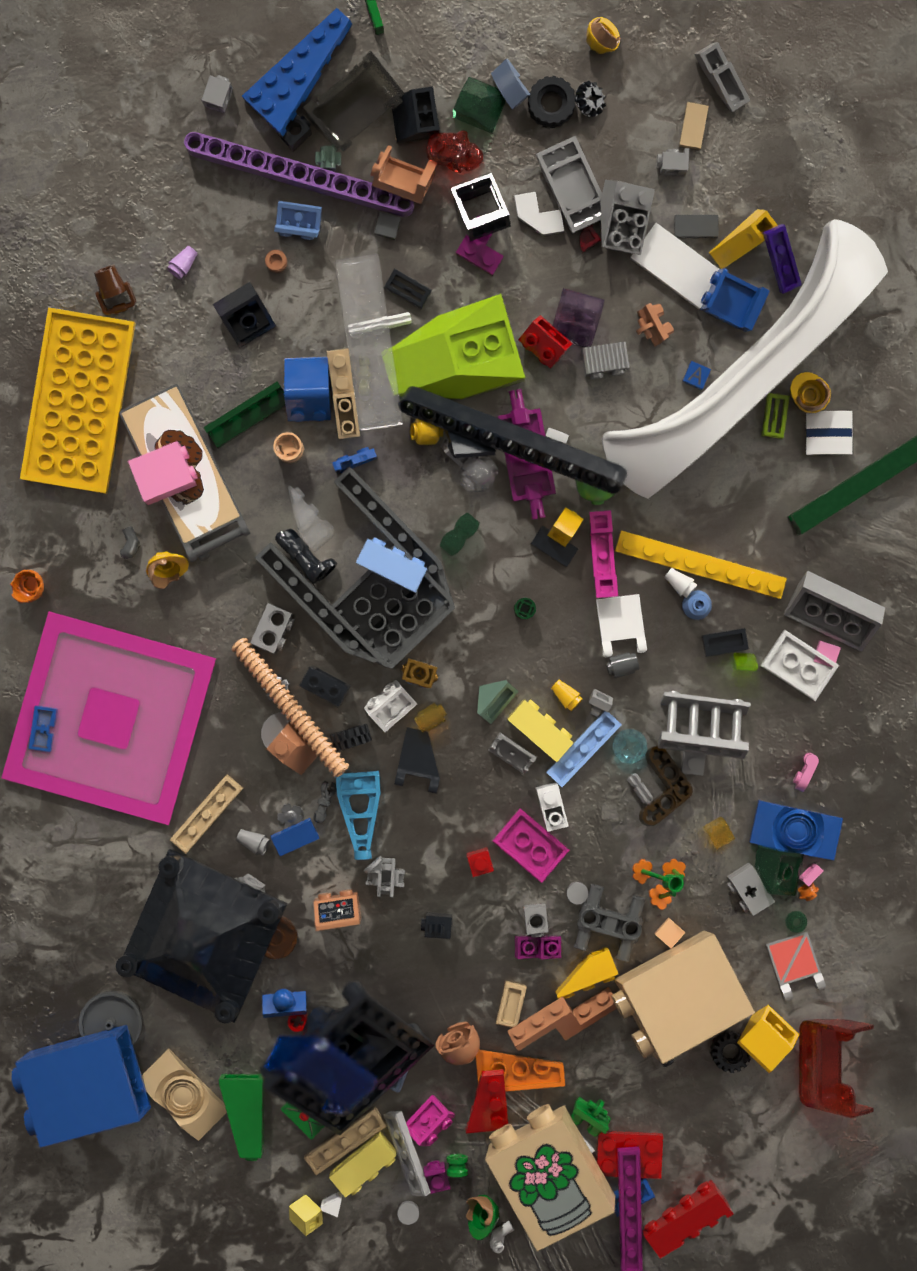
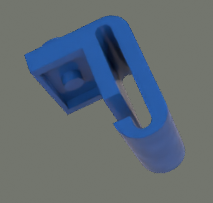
[284,357,331,422]

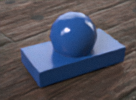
[262,989,307,1018]

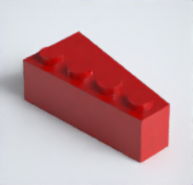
[642,1180,734,1259]

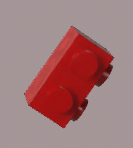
[518,315,573,369]

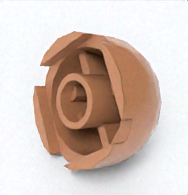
[436,1022,480,1065]

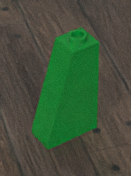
[219,1074,265,1161]

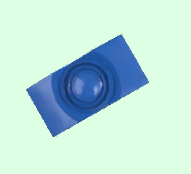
[749,800,843,860]

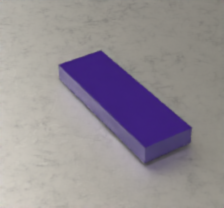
[763,224,802,294]

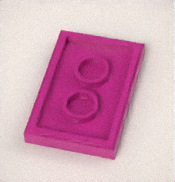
[492,808,570,883]

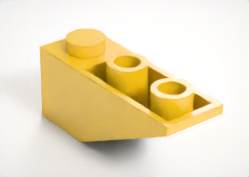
[709,209,778,269]
[556,947,618,999]

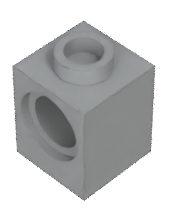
[202,75,233,113]
[523,903,549,937]

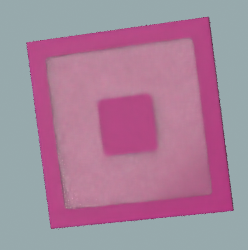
[1,611,216,825]

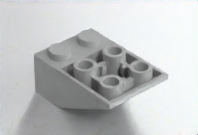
[601,180,655,255]

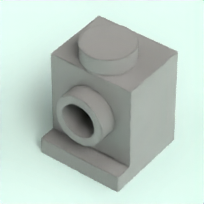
[656,148,689,176]

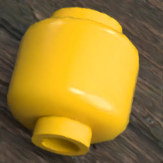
[410,419,443,445]

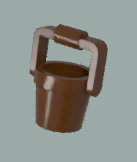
[94,265,136,315]

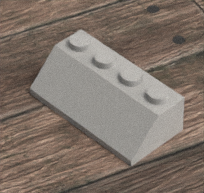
[784,571,885,652]

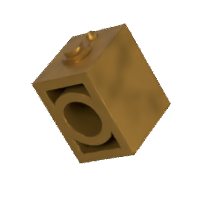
[401,658,438,688]

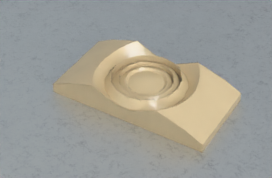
[142,1048,227,1141]

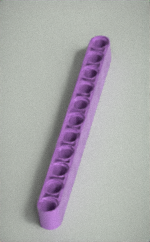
[184,132,414,217]

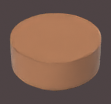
[265,250,287,273]

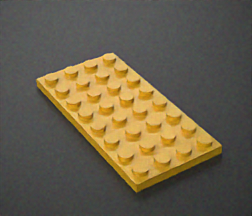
[20,307,136,494]

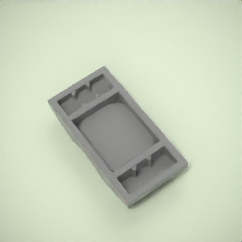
[536,136,602,234]

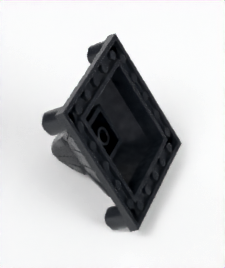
[116,849,288,1024]
[260,981,435,1135]

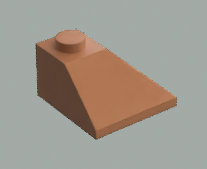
[267,722,329,775]

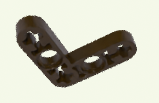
[639,746,693,826]

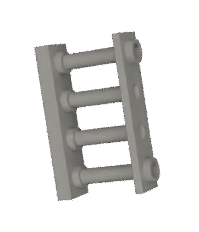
[658,691,751,759]

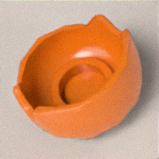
[10,570,44,603]

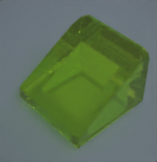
[733,653,758,671]

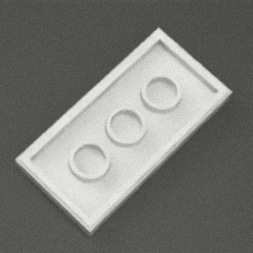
[630,223,719,309]

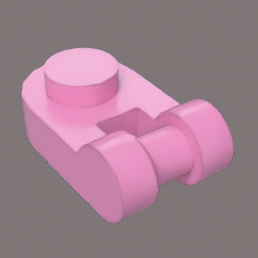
[793,753,819,792]

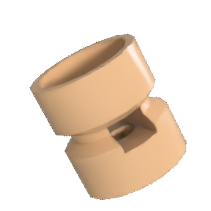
[273,432,304,463]

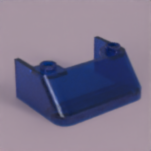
[264,1036,378,1116]

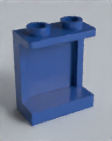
[700,268,770,332]

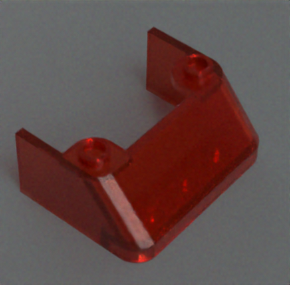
[799,1019,874,1118]

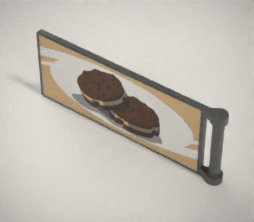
[119,384,251,563]

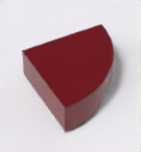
[579,225,601,253]

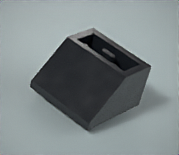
[390,86,440,143]

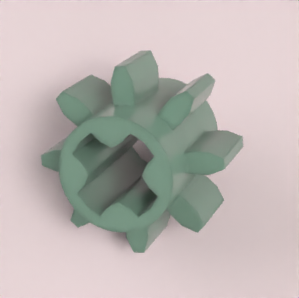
[315,146,341,171]

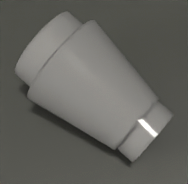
[236,829,270,855]

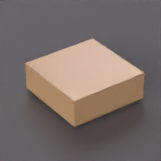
[654,917,685,949]

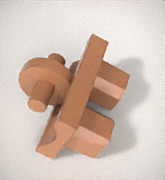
[636,303,674,346]

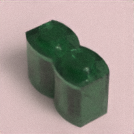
[440,513,480,557]

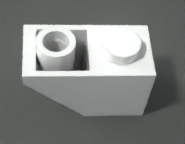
[535,782,568,832]

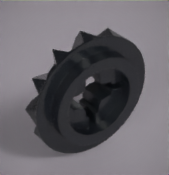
[575,81,606,117]

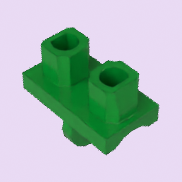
[571,1097,611,1137]

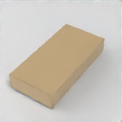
[679,102,709,150]
[496,981,527,1028]

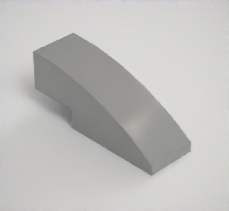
[694,42,750,112]

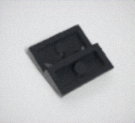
[443,429,496,458]

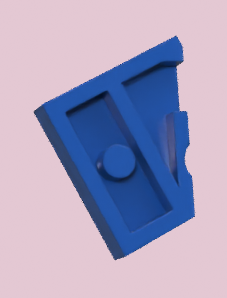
[332,447,378,474]

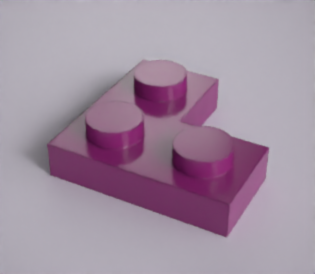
[456,215,504,276]

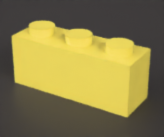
[507,699,574,762]
[329,1131,396,1198]

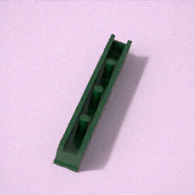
[787,435,917,535]

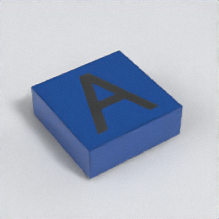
[682,361,711,390]

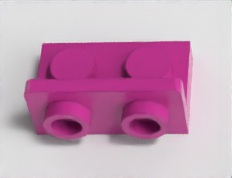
[406,1095,455,1147]

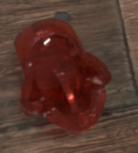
[426,130,483,173]

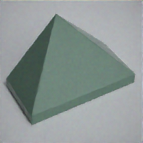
[477,680,519,724]

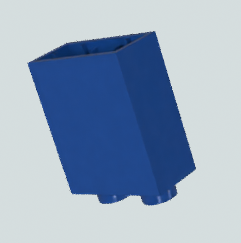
[12,1025,151,1147]

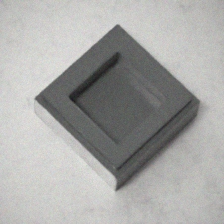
[374,212,401,240]

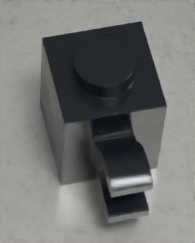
[421,912,452,939]

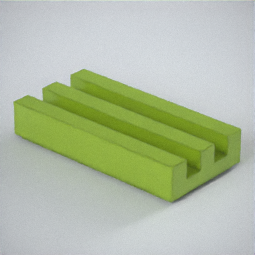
[761,393,790,439]

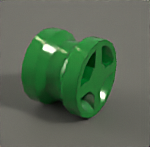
[446,1154,468,1178]

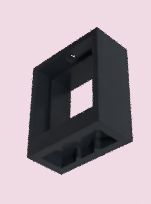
[451,173,511,241]
[299,666,351,707]

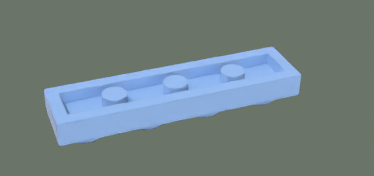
[546,711,622,787]

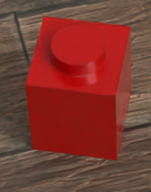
[467,847,494,877]

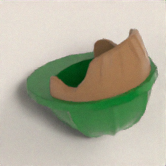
[466,1195,500,1240]

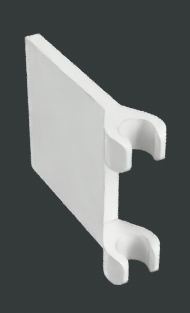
[596,594,647,657]

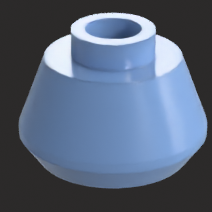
[682,590,712,620]

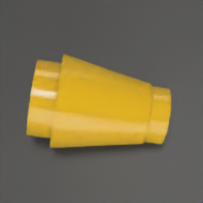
[551,679,583,711]

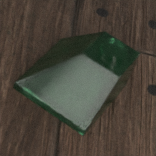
[453,77,506,134]
[754,845,804,896]

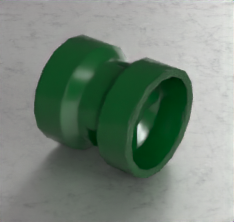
[514,598,536,619]

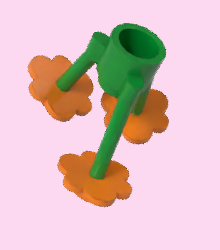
[632,859,686,910]

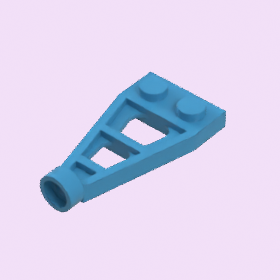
[336,771,381,860]

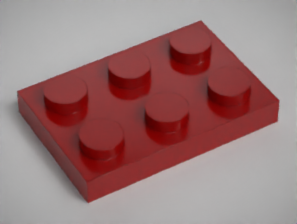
[596,1131,663,1179]

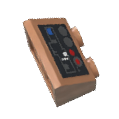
[314,889,362,931]

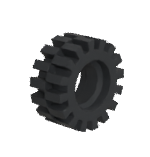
[330,724,372,752]
[710,1031,751,1073]

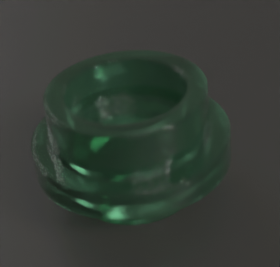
[785,911,807,933]

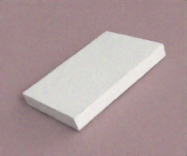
[760,630,839,701]

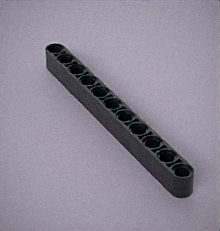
[398,386,627,494]

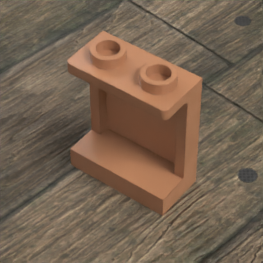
[371,145,437,204]

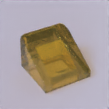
[704,817,735,850]

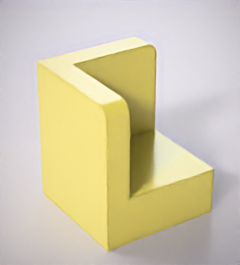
[289,1195,323,1236]

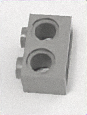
[250,603,295,654]

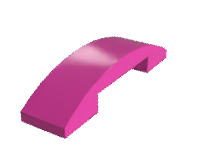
[589,510,618,598]

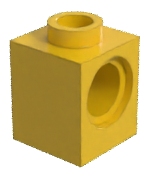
[547,507,584,547]

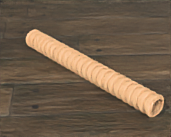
[231,638,349,778]

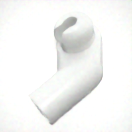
[490,1221,514,1253]

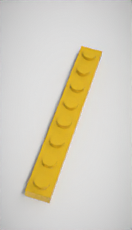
[614,530,787,599]

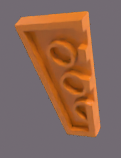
[476,1050,565,1092]

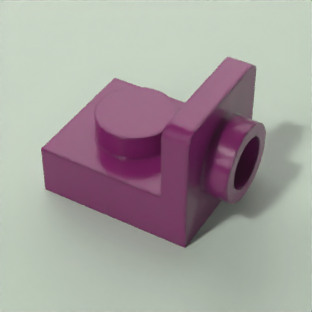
[423,1161,451,1194]

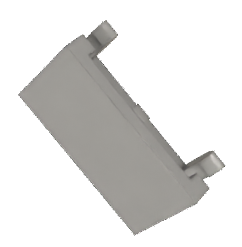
[488,732,537,774]

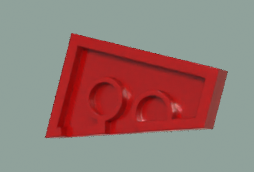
[465,1069,508,1134]

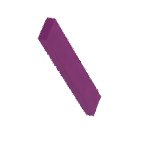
[617,1147,643,1271]

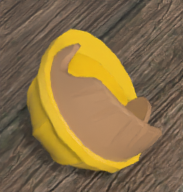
[586,17,621,54]
[790,372,831,413]
[146,551,189,589]

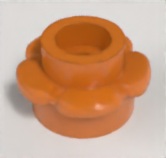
[798,883,819,901]

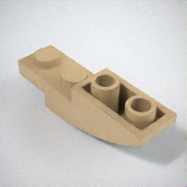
[327,348,360,439]

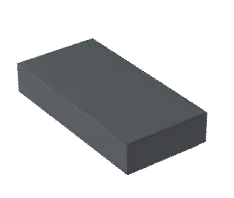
[674,215,718,238]

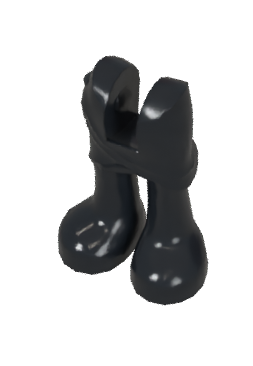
[275,528,337,584]

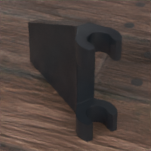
[394,727,440,794]

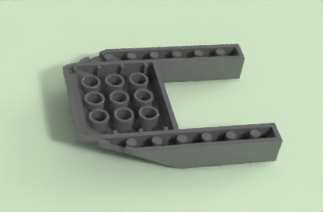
[255,467,455,669]

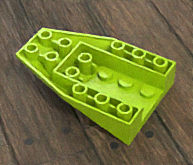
[382,294,525,399]

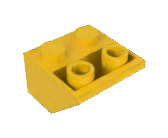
[737,1005,799,1073]

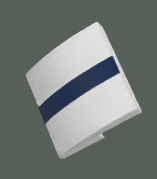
[806,411,853,455]

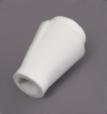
[664,568,697,598]

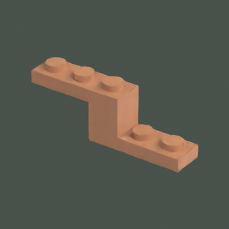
[507,987,617,1051]

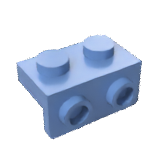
[274,201,322,240]

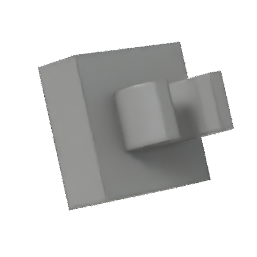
[589,689,613,717]

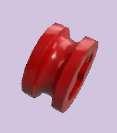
[287,1014,307,1032]

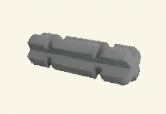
[627,773,657,813]

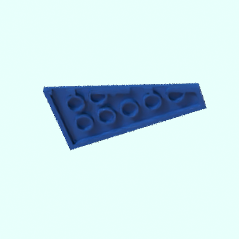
[242,8,352,137]

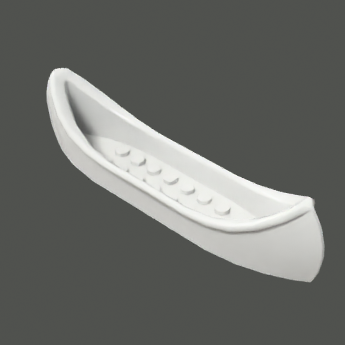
[602,220,888,499]

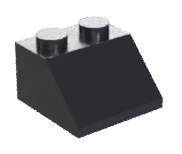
[213,282,276,348]

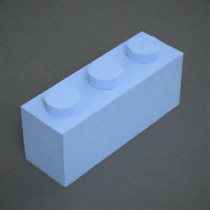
[356,537,427,593]

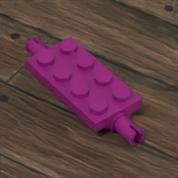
[497,389,556,520]

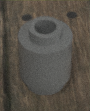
[606,652,640,678]

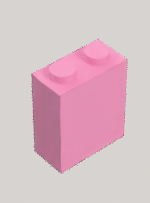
[128,441,198,505]

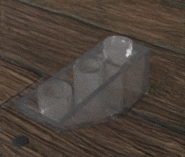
[288,485,334,552]

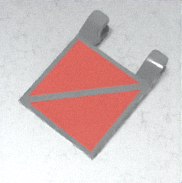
[766,931,826,1001]

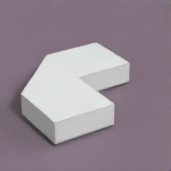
[514,192,564,236]

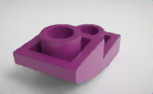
[515,935,561,959]

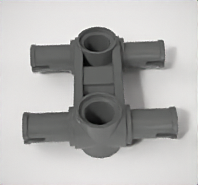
[574,884,646,962]

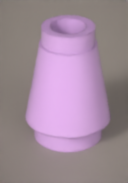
[167,246,197,279]

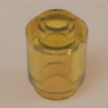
[414,702,447,732]

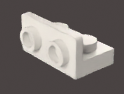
[364,680,417,732]

